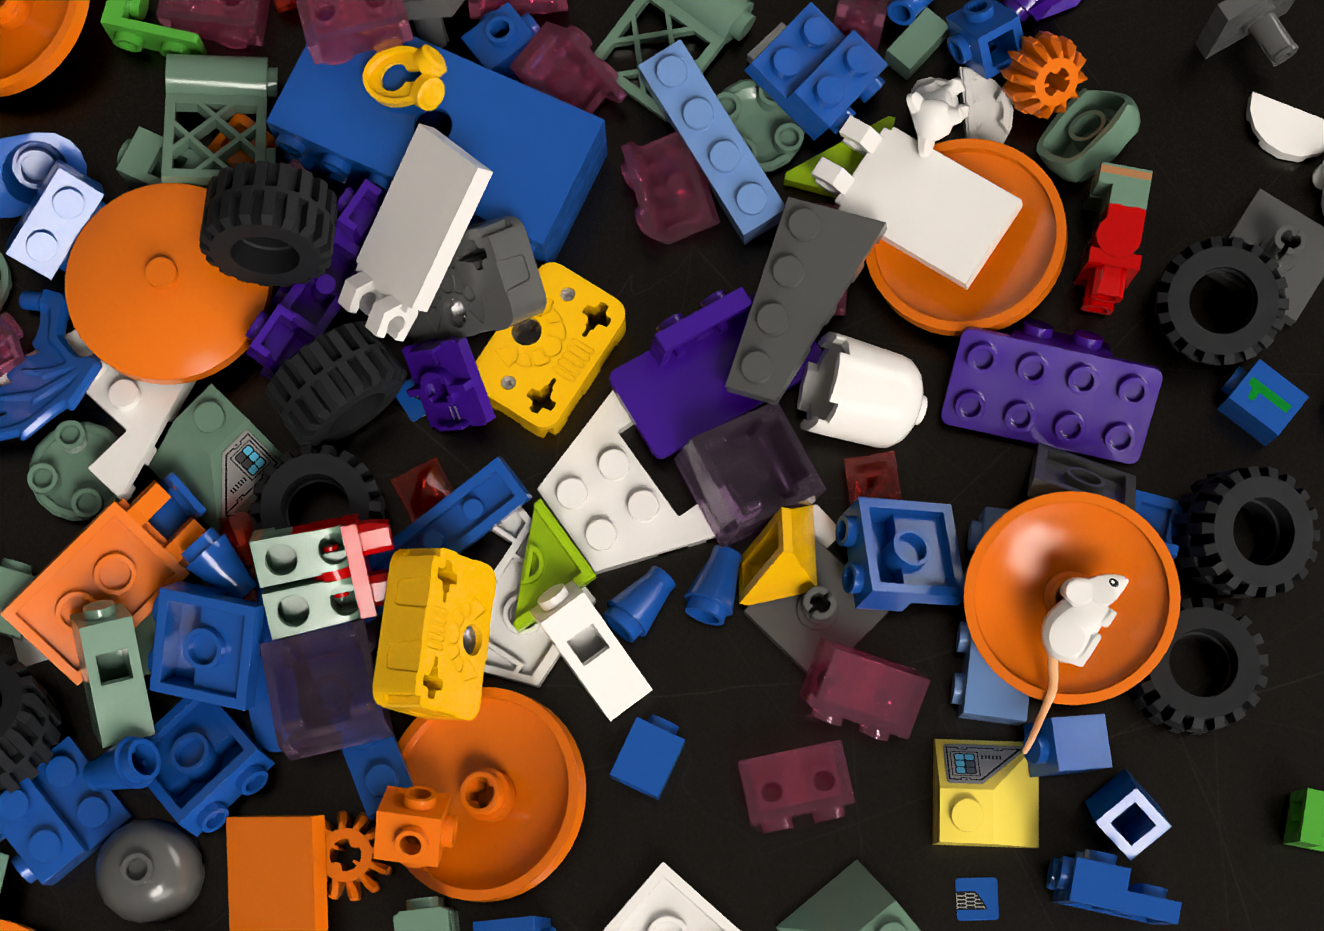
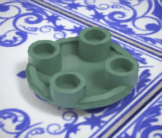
[717,79,805,172]
[27,420,120,521]

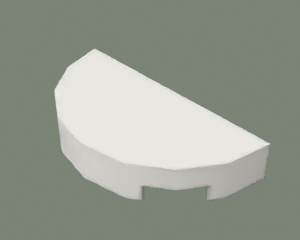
[958,67,1014,144]
[1246,92,1324,162]

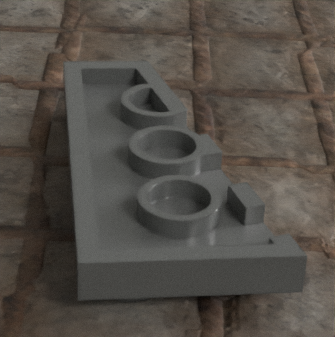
[725,197,887,406]

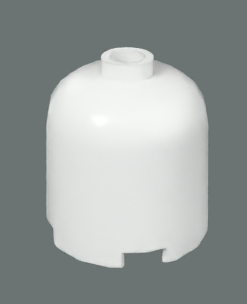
[797,332,927,448]

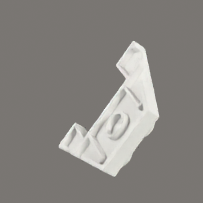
[0,329,196,501]
[537,390,749,575]
[464,507,596,688]

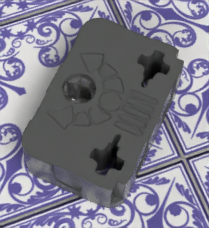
[407,215,547,343]

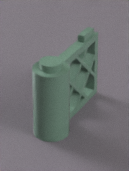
[587,0,756,122]
[161,54,278,186]

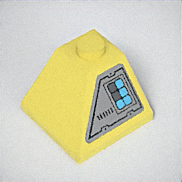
[932,739,1039,848]

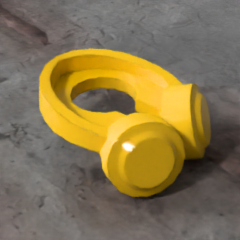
[362,44,447,111]

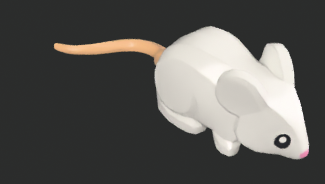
[1022,573,1129,754]

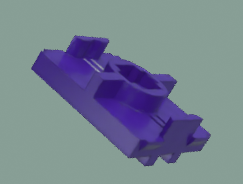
[401,336,496,431]

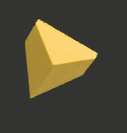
[738,505,818,606]

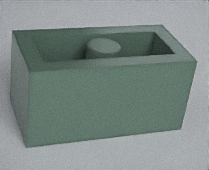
[885,7,949,80]

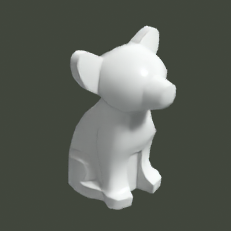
[906,77,970,158]

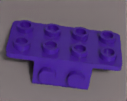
[609,287,822,459]
[941,319,1163,464]

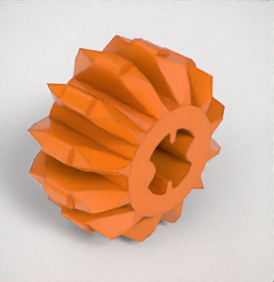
[999,30,1088,119]
[325,810,393,901]

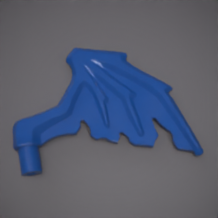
[0,289,103,441]

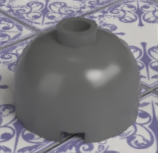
[95,818,205,925]

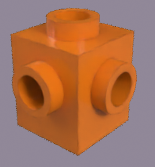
[374,786,458,868]

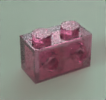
[156,0,270,49]
[296,0,414,65]
[799,637,931,741]
[736,740,855,834]

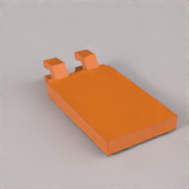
[0,480,207,686]
[226,815,328,931]

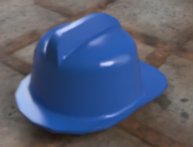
[0,132,87,218]

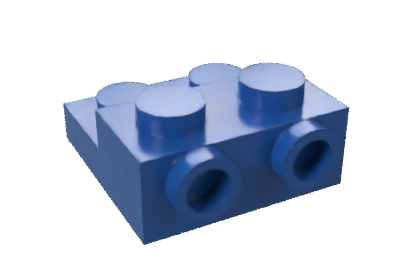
[744,2,889,141]
[835,497,964,611]
[148,581,265,711]
[143,698,275,837]
[0,736,136,885]
[1046,849,1182,925]

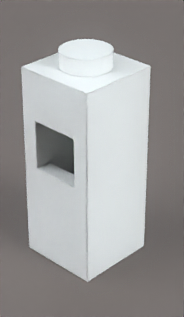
[530,580,653,721]

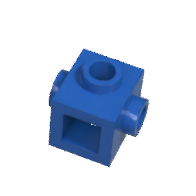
[946,0,1023,80]
[461,2,547,81]

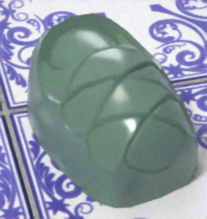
[1036,88,1141,183]

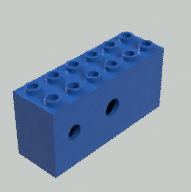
[266,0,608,269]

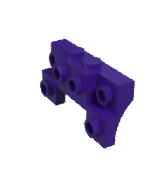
[245,179,383,380]

